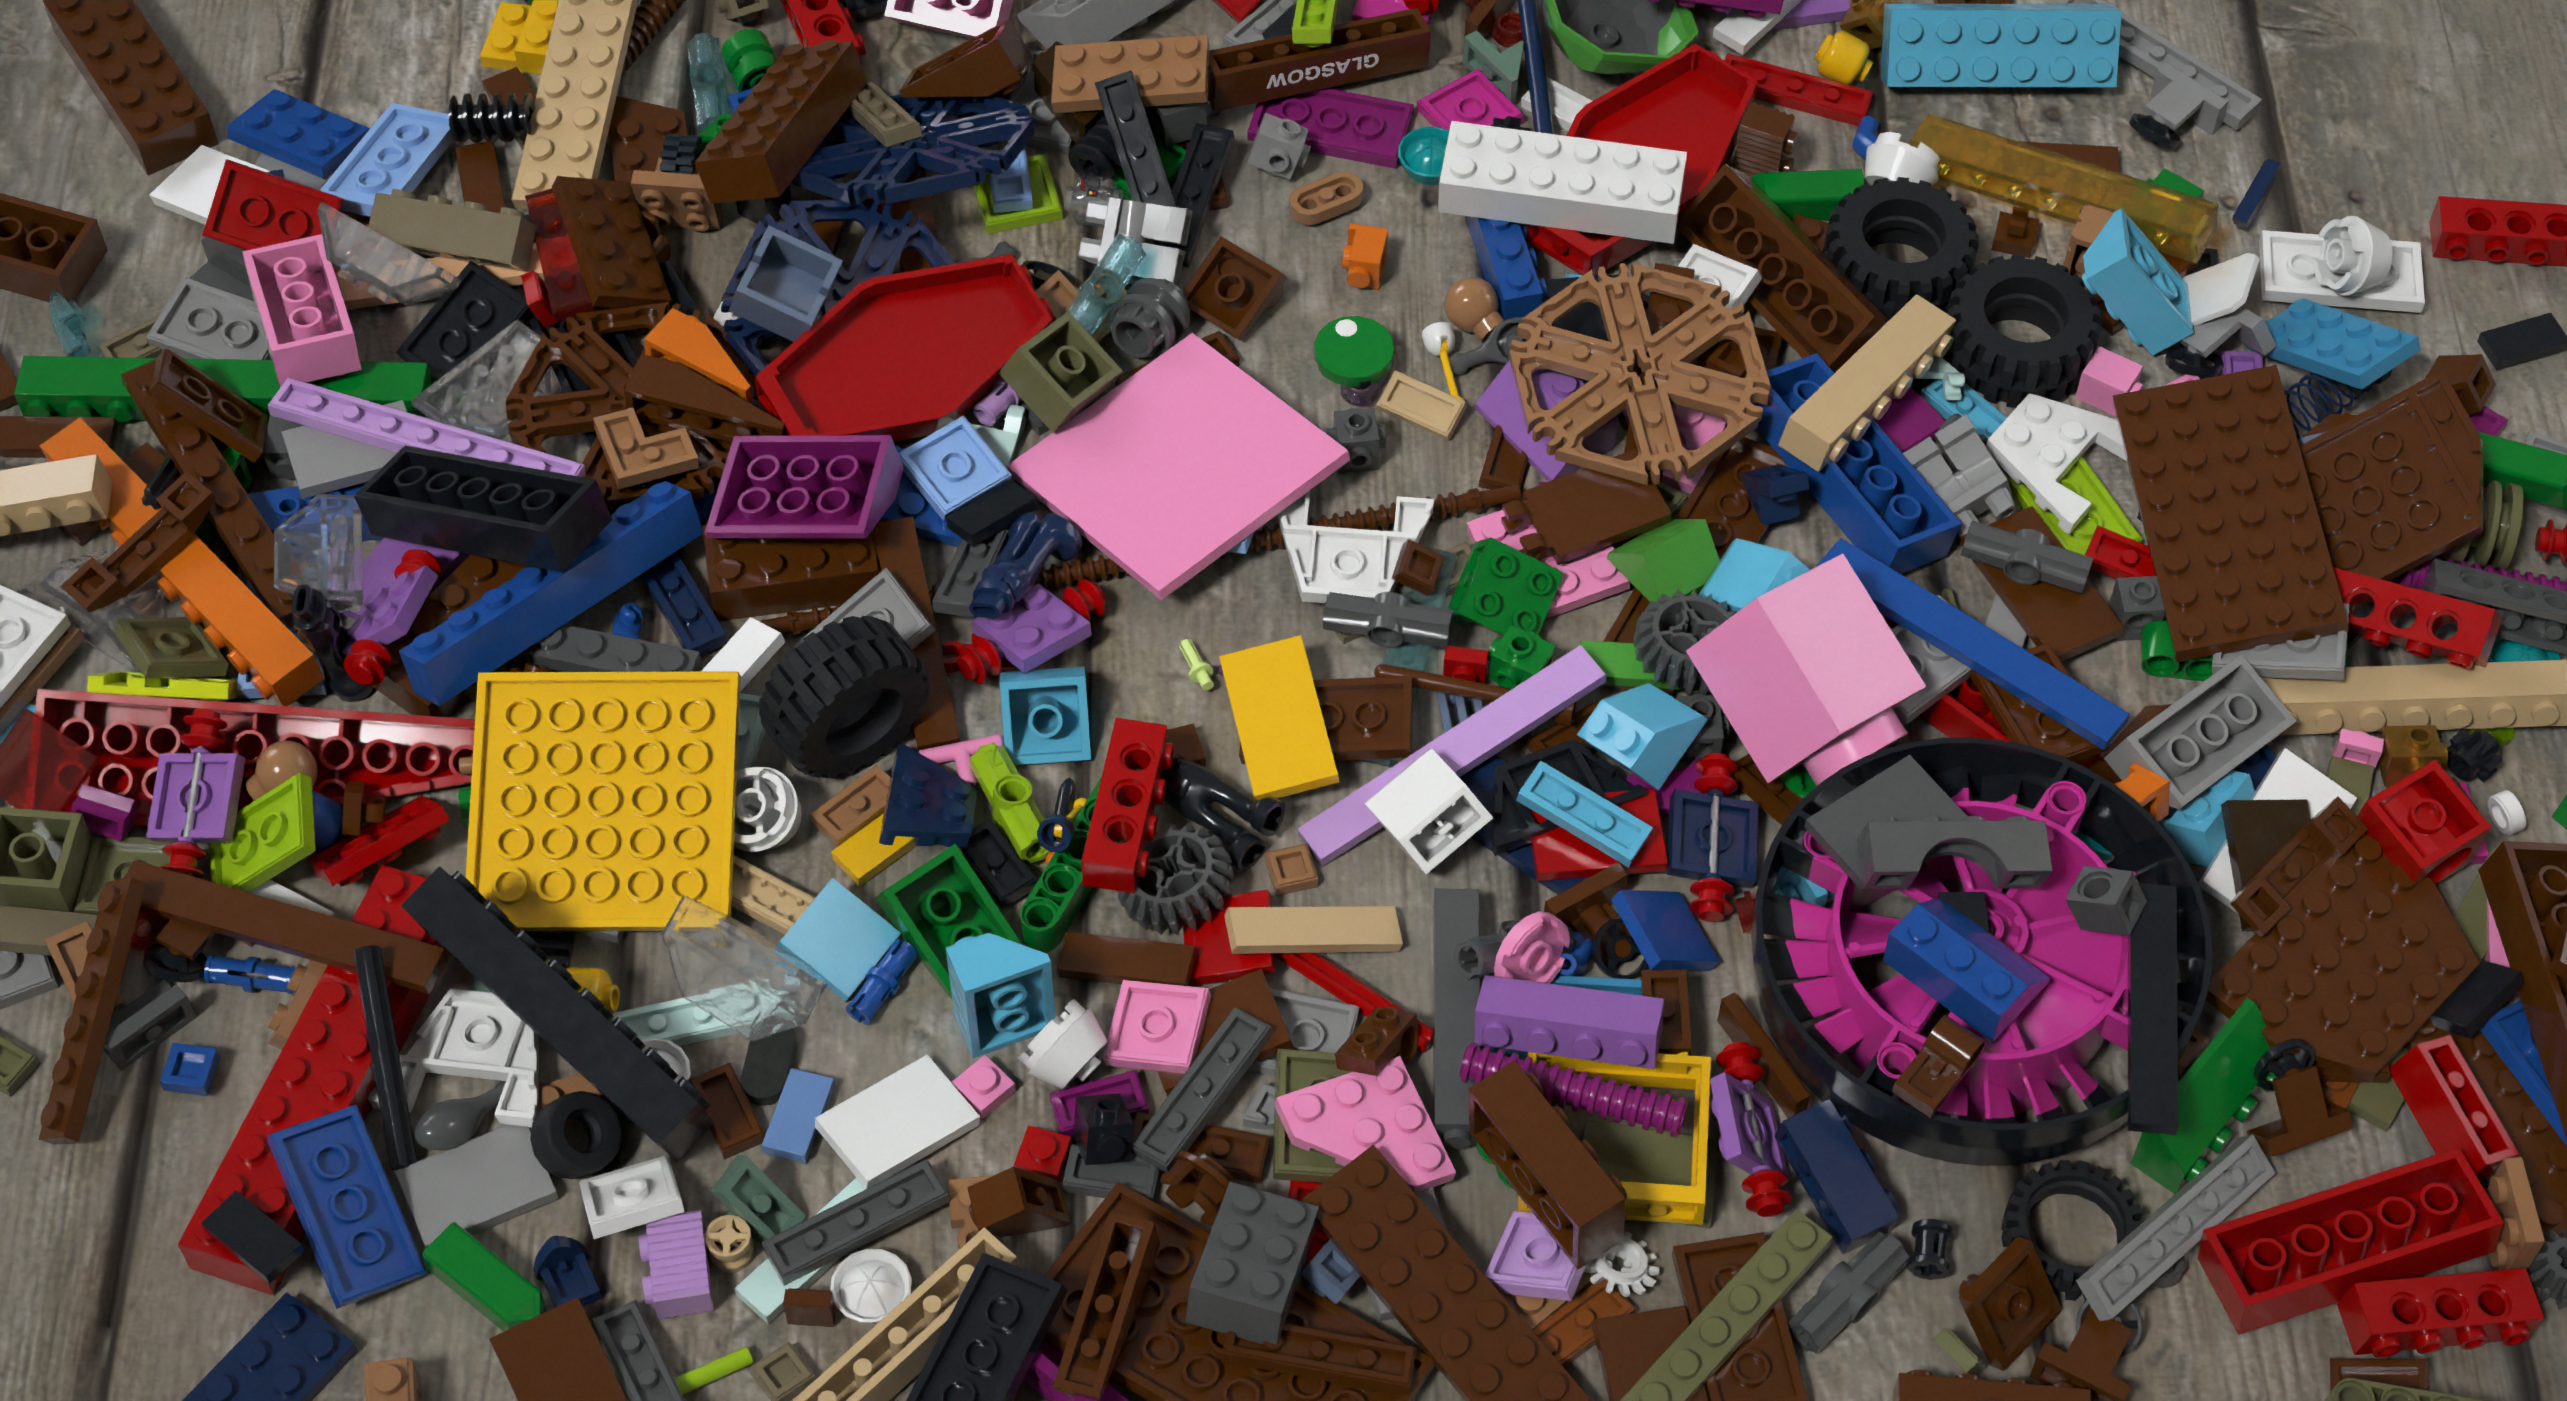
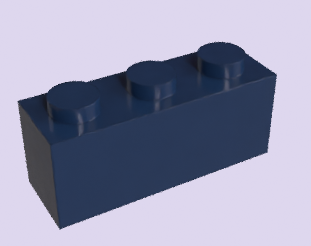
[1774,1099,1900,1255]

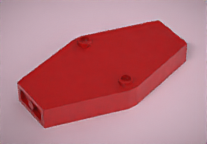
[1527,43,1758,276]
[754,254,1053,442]

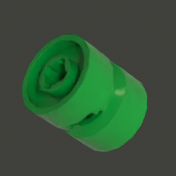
[721,29,777,92]

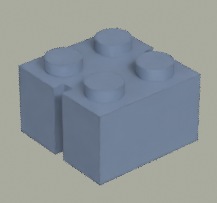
[729,225,843,342]

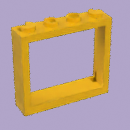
[1518,1052,1711,1225]

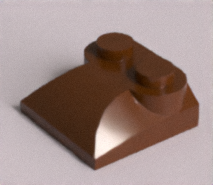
[1183,236,1287,341]

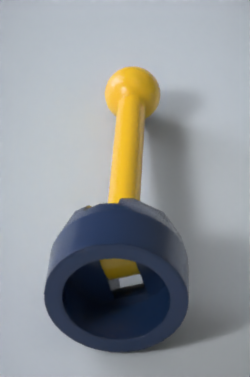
[1037,798,1087,852]

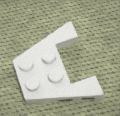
[1986,393,2127,534]
[1277,491,1434,603]
[368,988,540,1127]

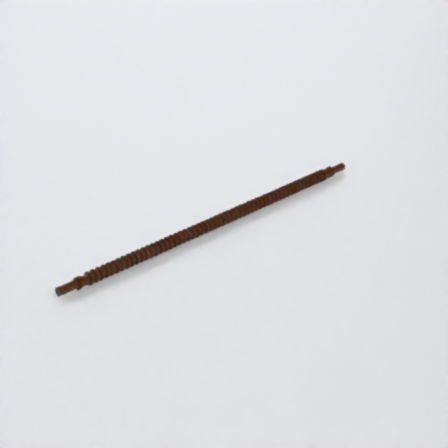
[759,485,1521,636]

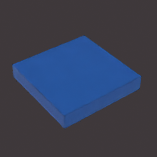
[1611,890,1720,971]

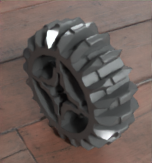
[1633,589,1738,695]
[1117,823,1234,935]

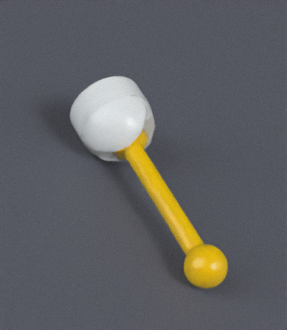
[1422,322,1464,401]

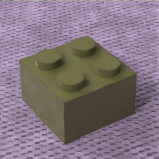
[998,311,1123,433]
[0,807,93,912]

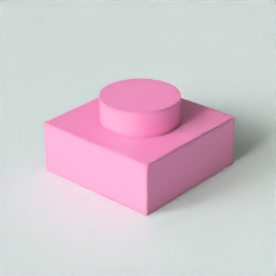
[2331,728,2384,773]
[951,1055,1016,1119]

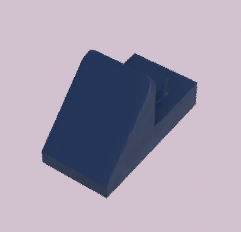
[1741,464,1810,525]

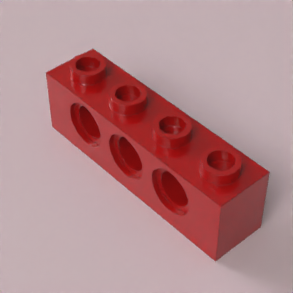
[780,0,866,66]
[2429,196,2567,267]
[2333,567,2502,670]
[1081,718,1174,893]
[2337,1268,2545,1358]

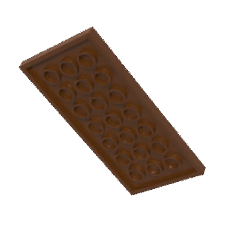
[2113,365,2348,662]
[1043,1182,1435,1401]

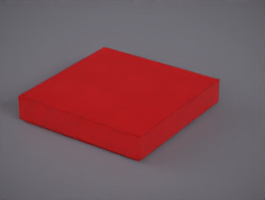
[1183,890,1275,986]

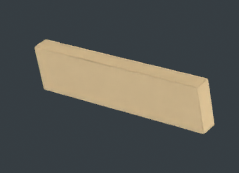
[1224,906,1403,954]

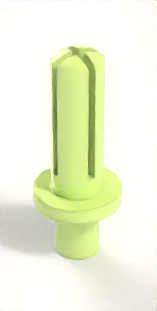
[1179,639,1214,691]

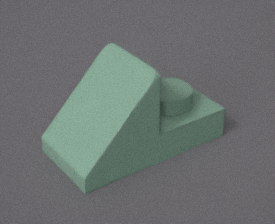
[1463,30,1524,105]
[710,1155,806,1243]

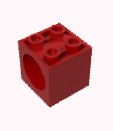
[2357,760,2491,885]

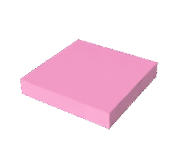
[1103,980,1211,1074]

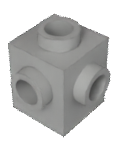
[1247,113,1311,180]

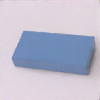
[761,1068,835,1164]

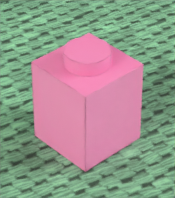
[2075,346,2144,416]

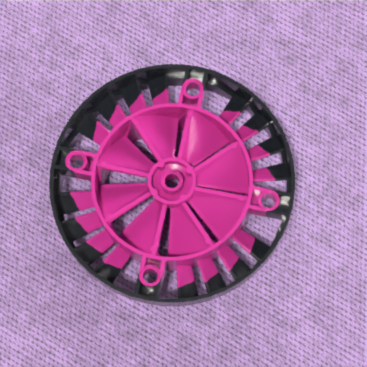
[1751,737,2212,1166]

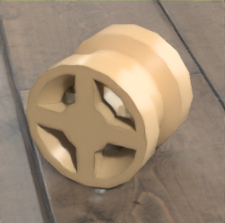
[704,1215,755,1273]

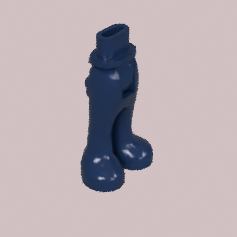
[969,512,1082,618]

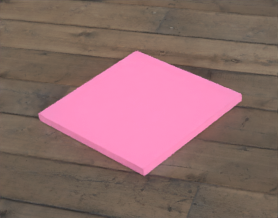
[1006,333,1350,601]

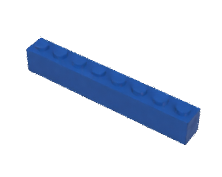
[399,481,703,706]

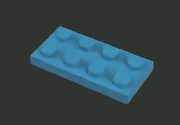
[2247,298,2421,390]

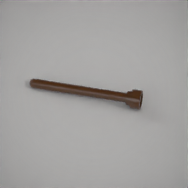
[1374,664,1577,726]

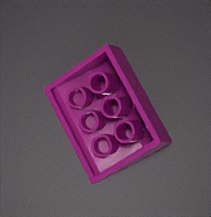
[705,435,904,538]

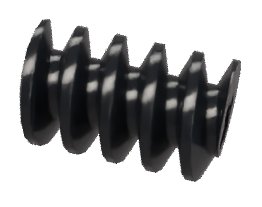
[448,93,535,143]
[1068,116,1122,180]

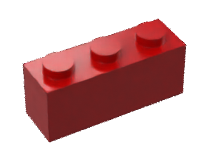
[2389,1035,2519,1181]

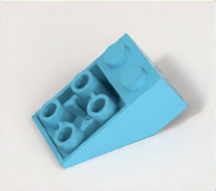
[2158,770,2255,867]

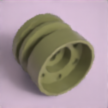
[2432,480,2524,570]

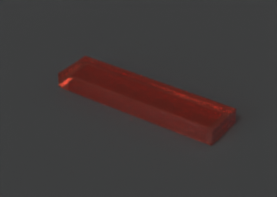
[525,188,595,322]

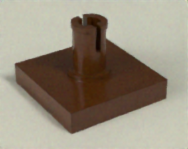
[1959,1236,2062,1371]

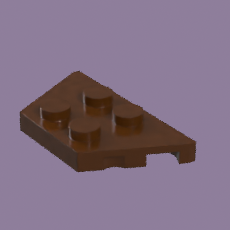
[609,96,688,200]

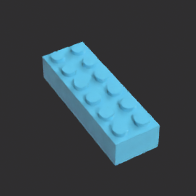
[1881,3,2122,87]

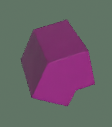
[71,784,141,842]

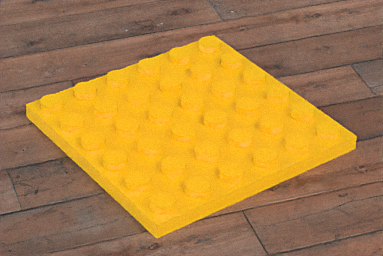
[465,671,741,931]

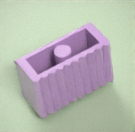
[638,1210,714,1319]

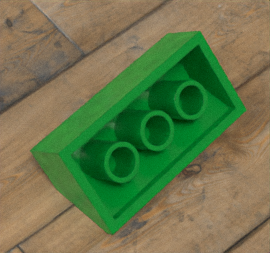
[2130,998,2282,1194]

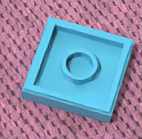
[777,878,901,1002]

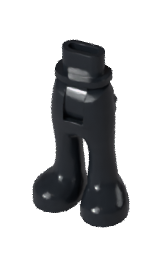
[292,584,373,702]
[1161,753,1285,872]

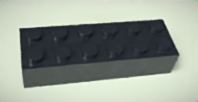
[354,445,612,572]

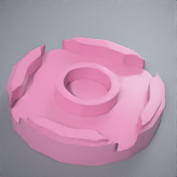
[1494,911,1570,984]

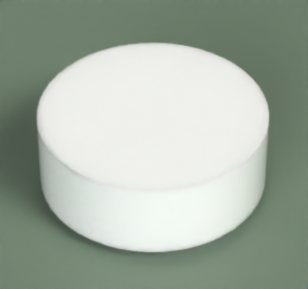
[2488,790,2526,836]

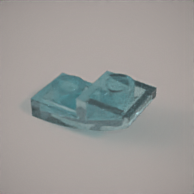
[49,290,91,357]

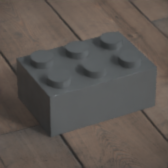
[1186,1182,1319,1345]

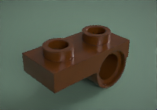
[1335,1007,1419,1076]
[1892,1015,1986,1118]

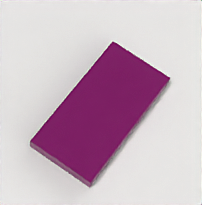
[1247,88,1414,169]

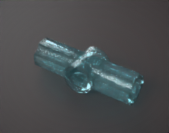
[686,33,730,134]
[1066,234,1146,337]

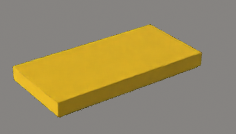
[1219,635,1340,800]

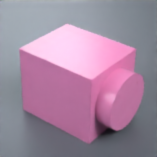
[1686,554,1926,786]

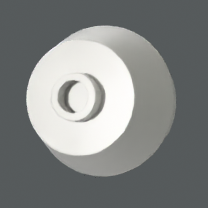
[1864,132,1940,188]
[2313,216,2393,296]
[734,767,802,852]
[1018,999,1108,1090]

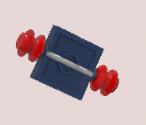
[1667,753,1758,922]

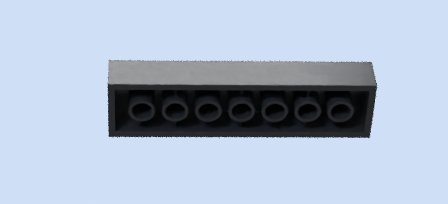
[401,866,714,1163]

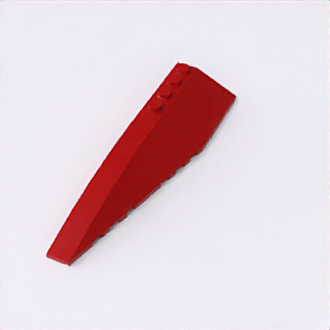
[25,689,475,827]

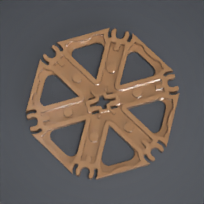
[1509,263,1771,485]

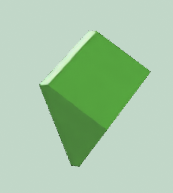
[1607,519,1720,602]

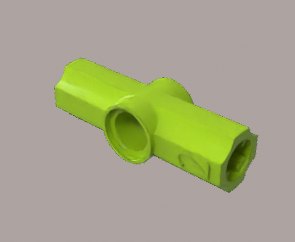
[969,743,1050,863]

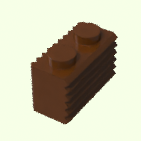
[1733,102,1799,178]

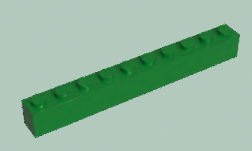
[14,356,434,422]

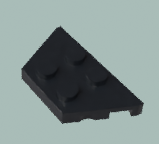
[1492,739,1647,856]

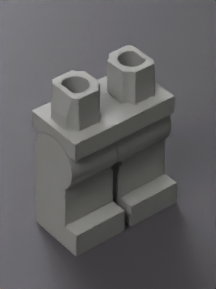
[1079,197,1193,286]
[1902,414,2017,539]

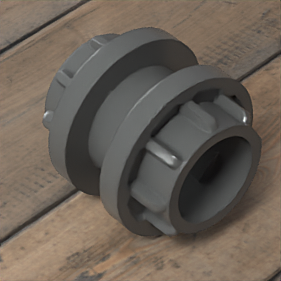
[1109,278,1190,359]

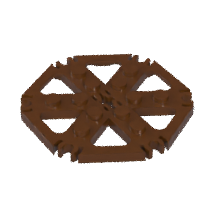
[505,302,765,511]

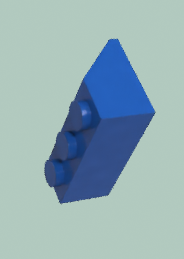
[1883,897,2050,1043]

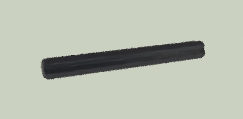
[353,945,418,1170]

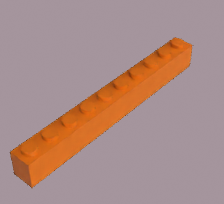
[40,417,325,706]

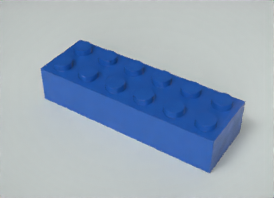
[1752,353,1962,574]

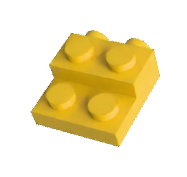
[480,0,559,75]

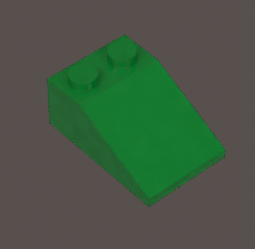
[875,844,1023,999]

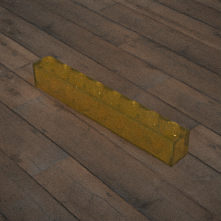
[1908,113,2218,263]

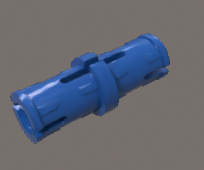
[846,939,919,1025]
[204,955,296,994]

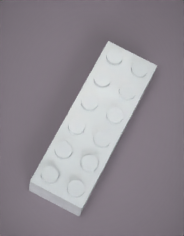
[1438,121,1687,244]

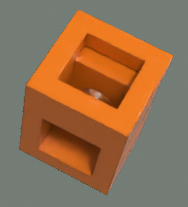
[1342,223,1388,290]
[2114,762,2169,822]

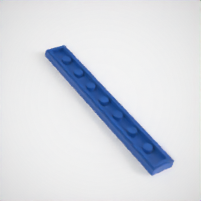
[1817,538,2130,750]

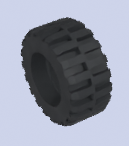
[1823,177,1979,320]
[1943,255,2102,408]
[759,615,930,779]

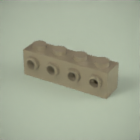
[366,189,537,272]

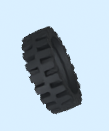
[2001,1160,2144,1301]

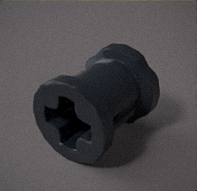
[1908,1219,1954,1280]

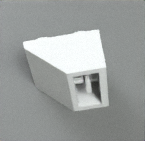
[1364,747,1493,874]

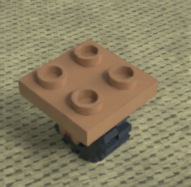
[631,134,723,232]

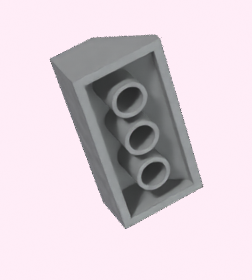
[1017,0,1174,50]
[2104,654,2297,810]

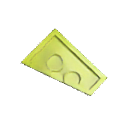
[87,671,240,702]

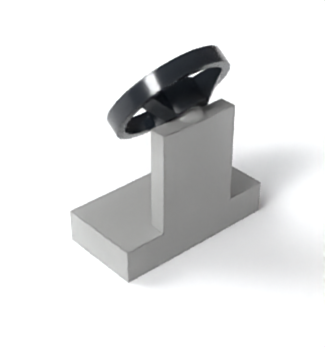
[2129,62,2229,148]
[2165,306,2277,376]

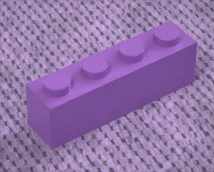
[1474,975,1664,1069]

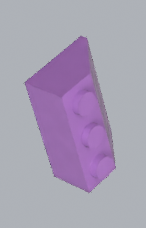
[1475,360,1619,482]

